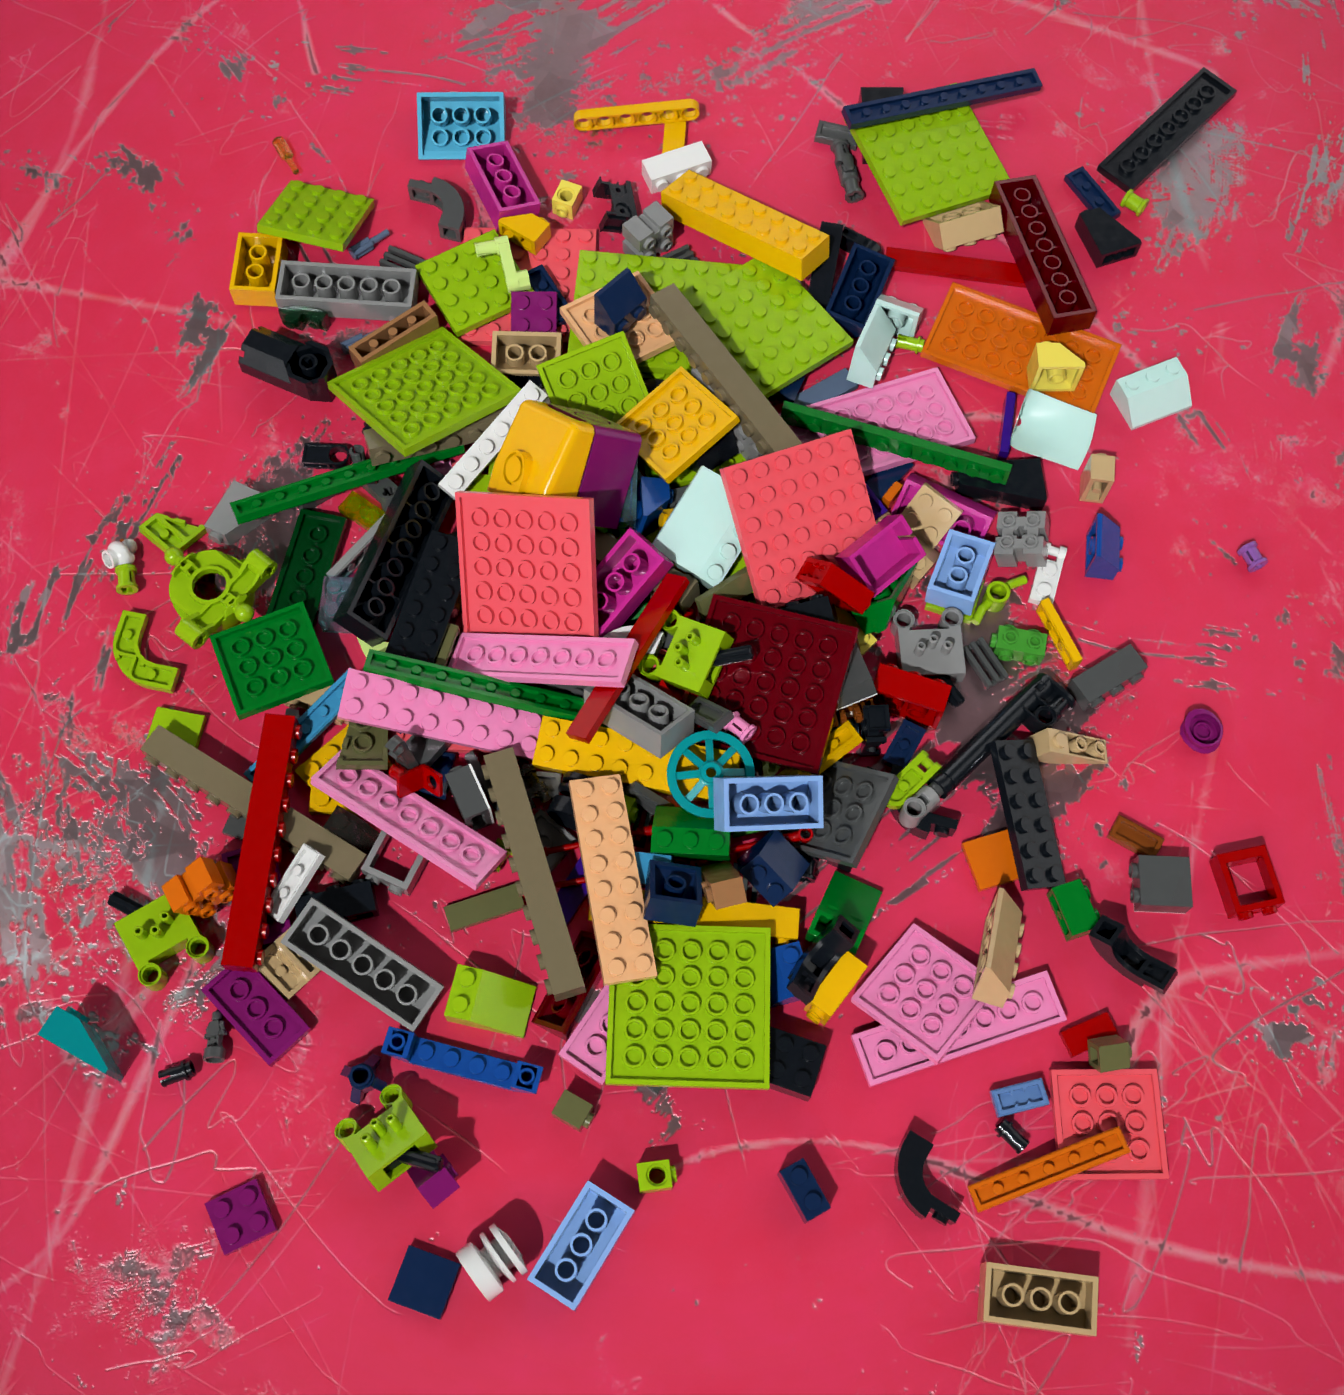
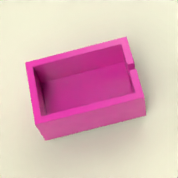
[835,514,927,598]

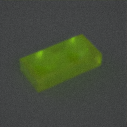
[338,491,385,531]

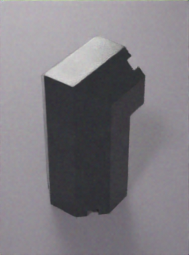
[238,326,337,402]

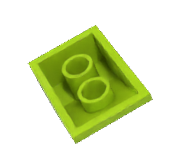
[444,964,537,1039]

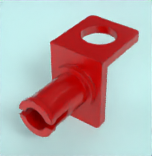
[389,763,443,798]

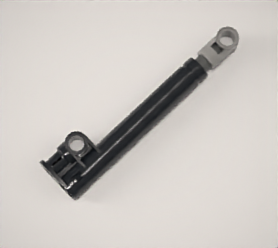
[898,673,1076,828]

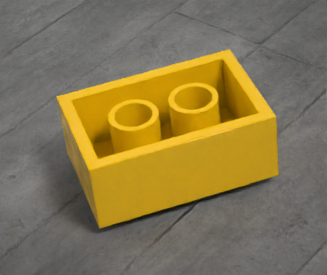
[229,232,288,307]

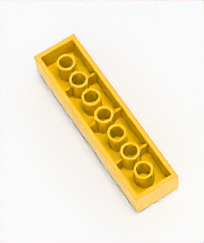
[661,170,830,281]
[532,715,742,803]

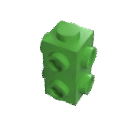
[989,624,1048,666]

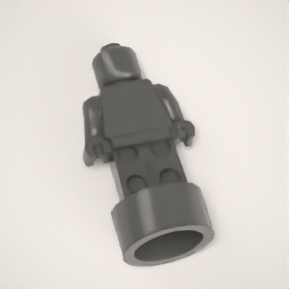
[203,1010,227,1063]

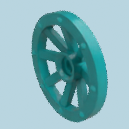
[667,730,755,819]

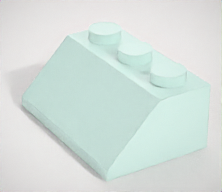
[846,303,897,389]
[1110,357,1192,431]

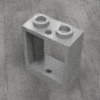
[361,830,429,896]

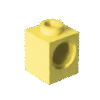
[552,180,583,220]

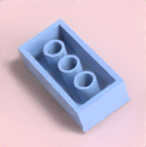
[713,775,824,832]
[527,1180,635,1312]

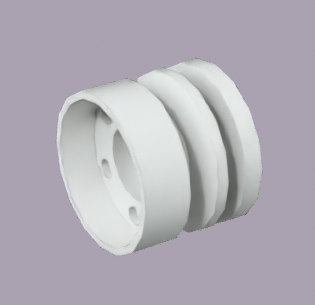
[455,1223,528,1302]

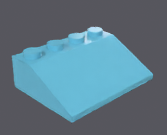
[417,92,506,160]

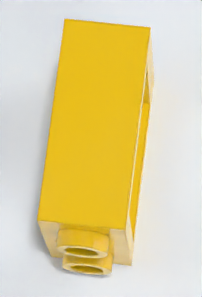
[804,951,868,1026]

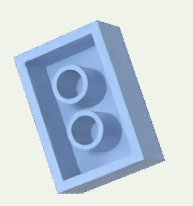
[925,529,996,616]

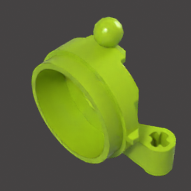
[164,547,278,650]

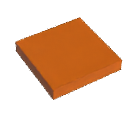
[961,829,1019,892]

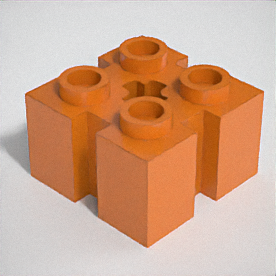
[161,856,237,918]

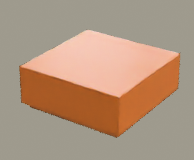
[881,481,903,512]

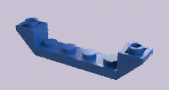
[381,1026,544,1094]

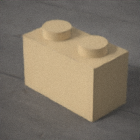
[1079,453,1115,503]

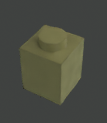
[1087,1034,1132,1073]
[551,1089,595,1132]

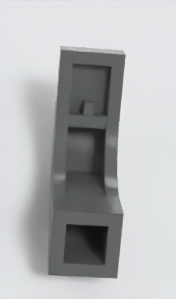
[407,177,466,243]

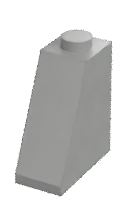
[204,480,278,546]

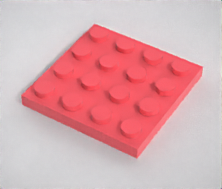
[1049,1069,1169,1181]

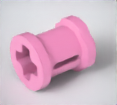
[723,711,757,744]

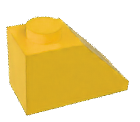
[498,213,551,256]

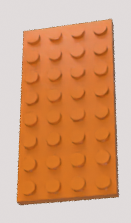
[920,282,1122,413]

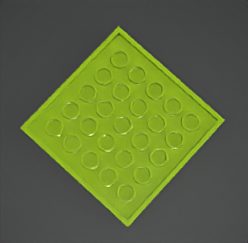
[844,83,1010,226]
[686,258,854,398]
[327,326,521,457]
[605,924,771,1090]

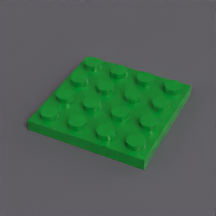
[209,601,335,720]

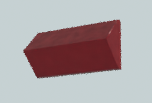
[531,930,602,1041]

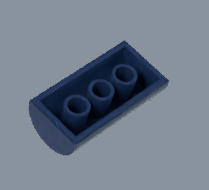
[826,242,895,338]

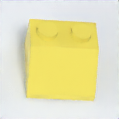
[1027,341,1086,391]

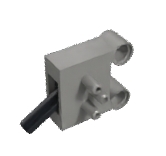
[890,607,966,708]

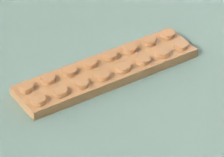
[568,774,658,986]

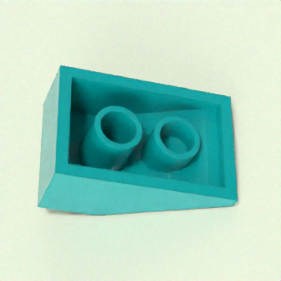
[38,1006,124,1082]

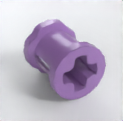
[1237,541,1268,573]

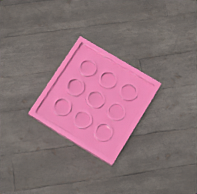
[851,923,986,1065]

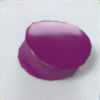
[1180,708,1223,754]

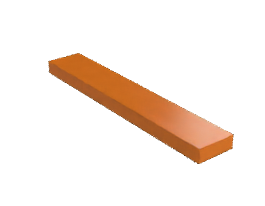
[967,1126,1131,1213]

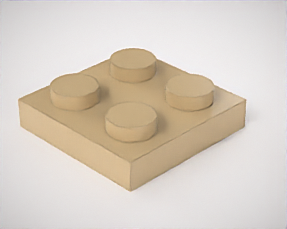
[901,482,963,549]

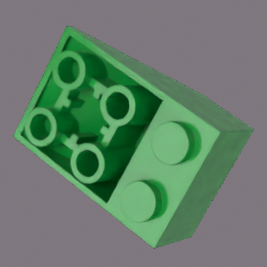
[805,871,882,956]

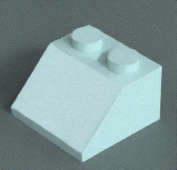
[875,294,924,337]

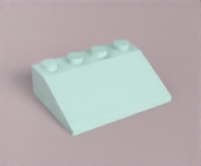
[652,465,741,589]

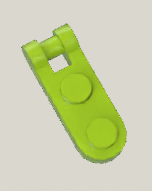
[886,750,942,810]

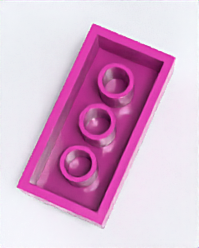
[465,140,541,231]
[596,528,674,637]

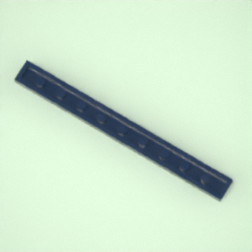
[841,68,1043,130]

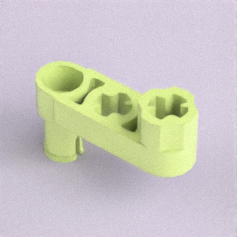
[474,235,531,294]

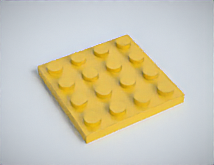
[616,366,740,484]

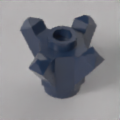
[340,1053,388,1105]

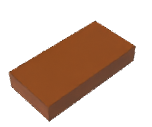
[1106,814,1165,856]

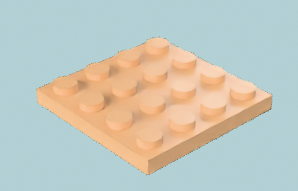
[560,271,676,364]

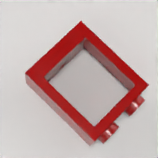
[795,557,875,615]
[1209,845,1285,921]

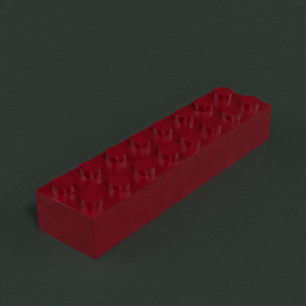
[989,175,1097,336]

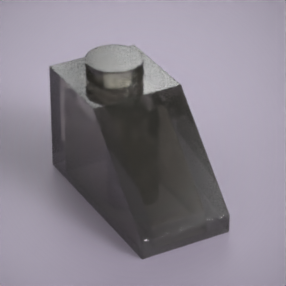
[323,805,380,856]

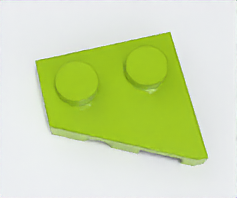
[139,513,207,553]

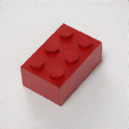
[868,663,952,729]

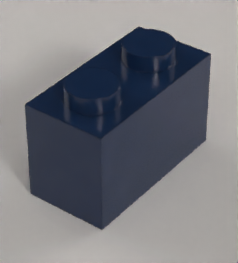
[777,1158,831,1224]

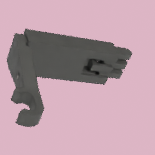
[385,735,452,770]

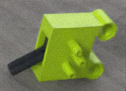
[638,609,754,699]
[107,891,215,991]
[334,1084,444,1192]

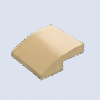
[259,928,320,1001]

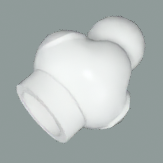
[102,539,137,569]

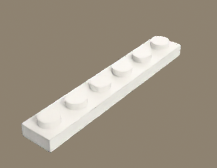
[438,380,548,500]

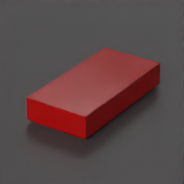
[1059,1012,1120,1058]

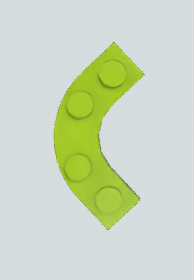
[113,610,181,694]

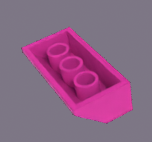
[891,473,997,546]

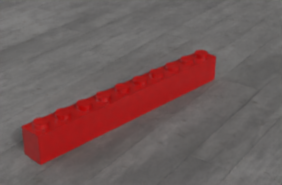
[221,713,302,973]

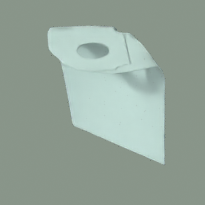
[1010,388,1097,470]

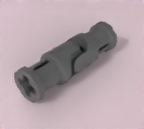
[830,138,864,203]

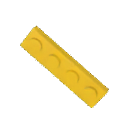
[776,720,864,776]

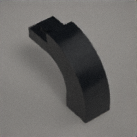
[889,764,958,840]
[786,914,860,1005]
[1088,914,1178,994]
[894,1130,961,1226]

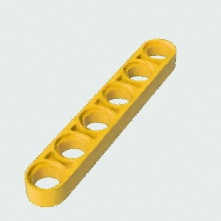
[574,99,700,131]

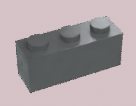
[1067,644,1148,711]

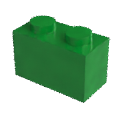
[1046,879,1100,942]

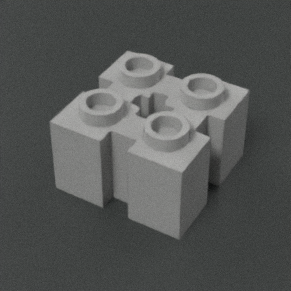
[622,201,674,257]
[994,511,1050,567]

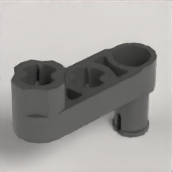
[349,445,398,513]

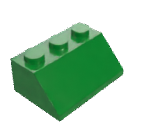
[852,563,917,635]
[650,806,732,861]

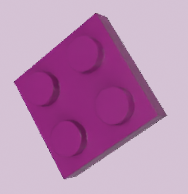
[511,291,558,332]
[204,1179,278,1256]

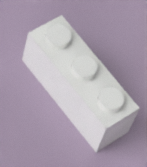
[642,141,712,194]

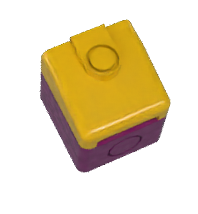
[487,400,642,529]

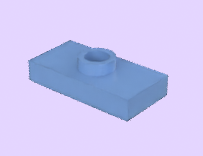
[989,1078,1050,1118]

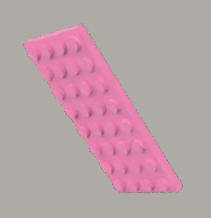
[779,367,976,476]

